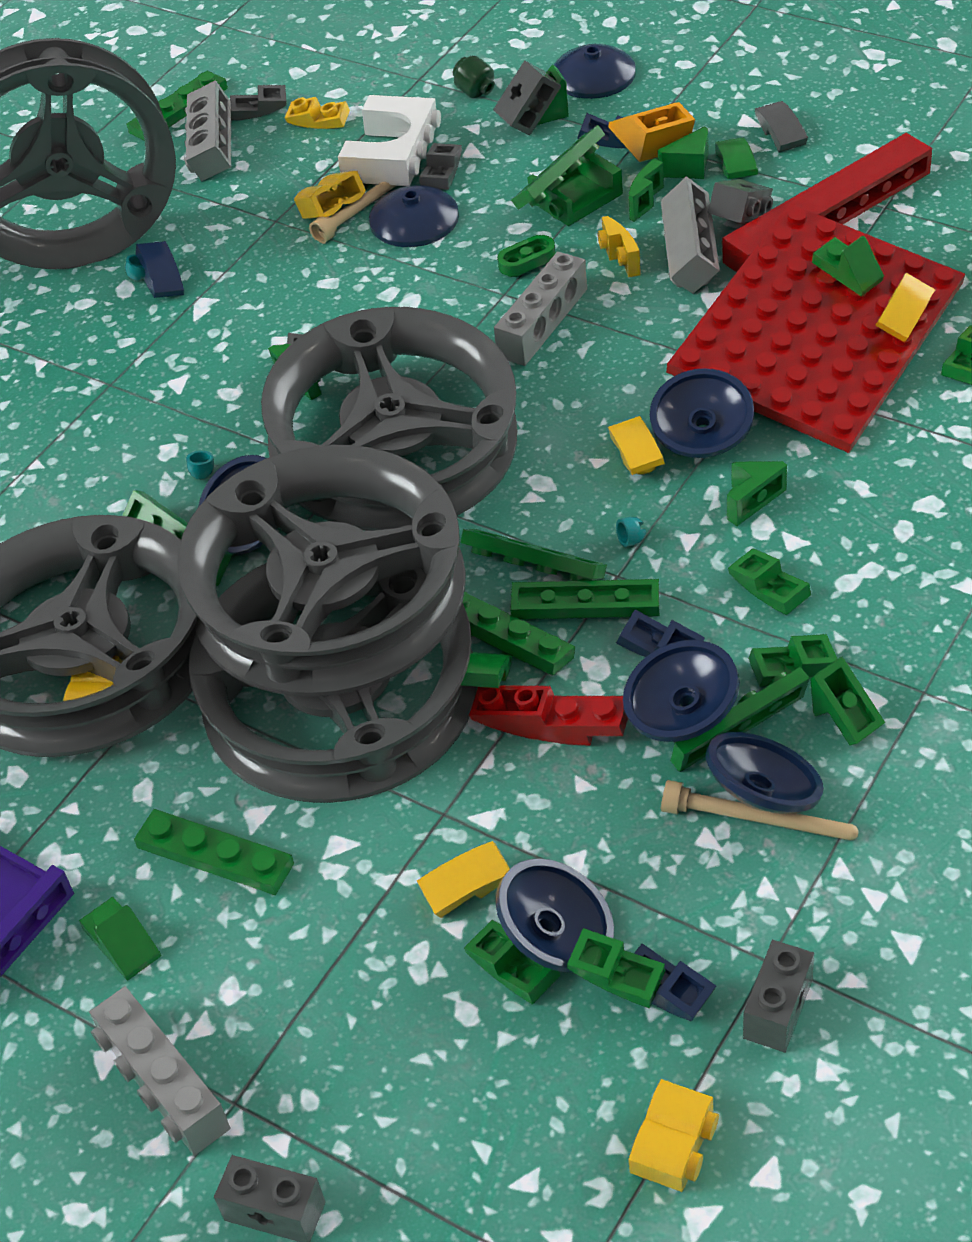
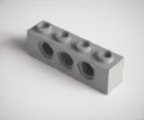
[184,80,231,181]
[494,251,587,366]

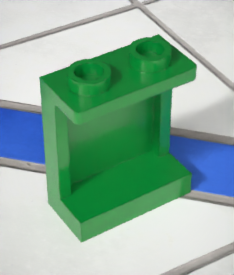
[527,152,623,227]

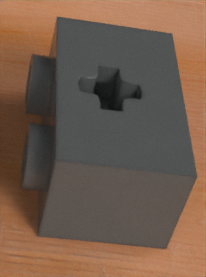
[493,60,561,136]
[707,179,773,223]
[743,939,814,1053]
[214,1155,326,1242]

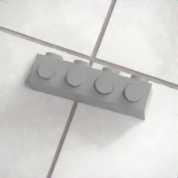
[661,176,720,294]
[89,986,231,1156]

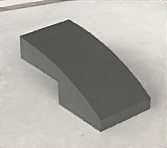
[230,85,286,121]
[754,101,808,152]
[419,143,462,190]

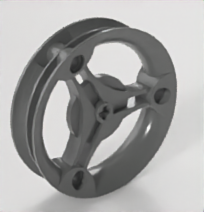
[0,38,176,269]
[261,307,517,531]
[177,445,466,696]
[0,515,198,757]
[189,563,477,803]

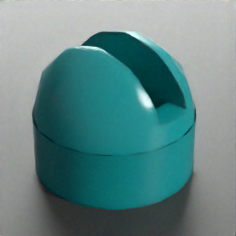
[125,254,145,281]
[186,451,214,479]
[616,517,646,547]

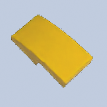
[285,97,350,129]
[598,216,641,278]
[875,273,935,342]
[608,416,665,475]
[417,841,510,918]

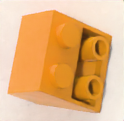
[608,102,695,162]

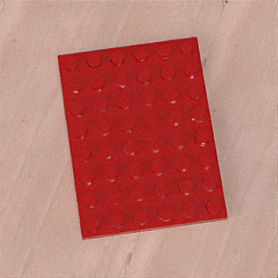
[666,203,965,453]

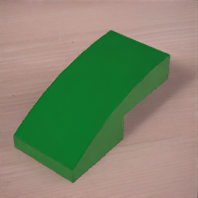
[715,137,758,179]
[628,159,664,222]
[941,325,972,385]
[728,548,811,615]
[748,634,837,687]
[461,652,513,688]
[464,920,561,1005]
[567,928,665,1009]

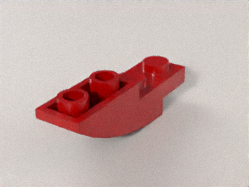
[469,685,628,746]

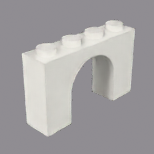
[338,95,441,186]

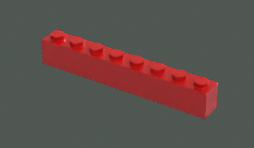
[722,133,933,272]

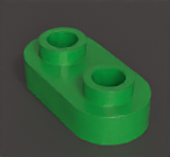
[497,235,556,277]

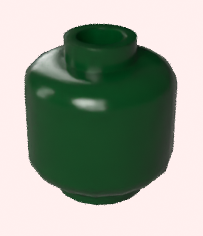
[453,55,495,98]

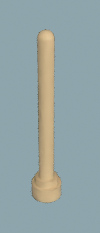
[309,182,396,244]
[661,780,859,841]

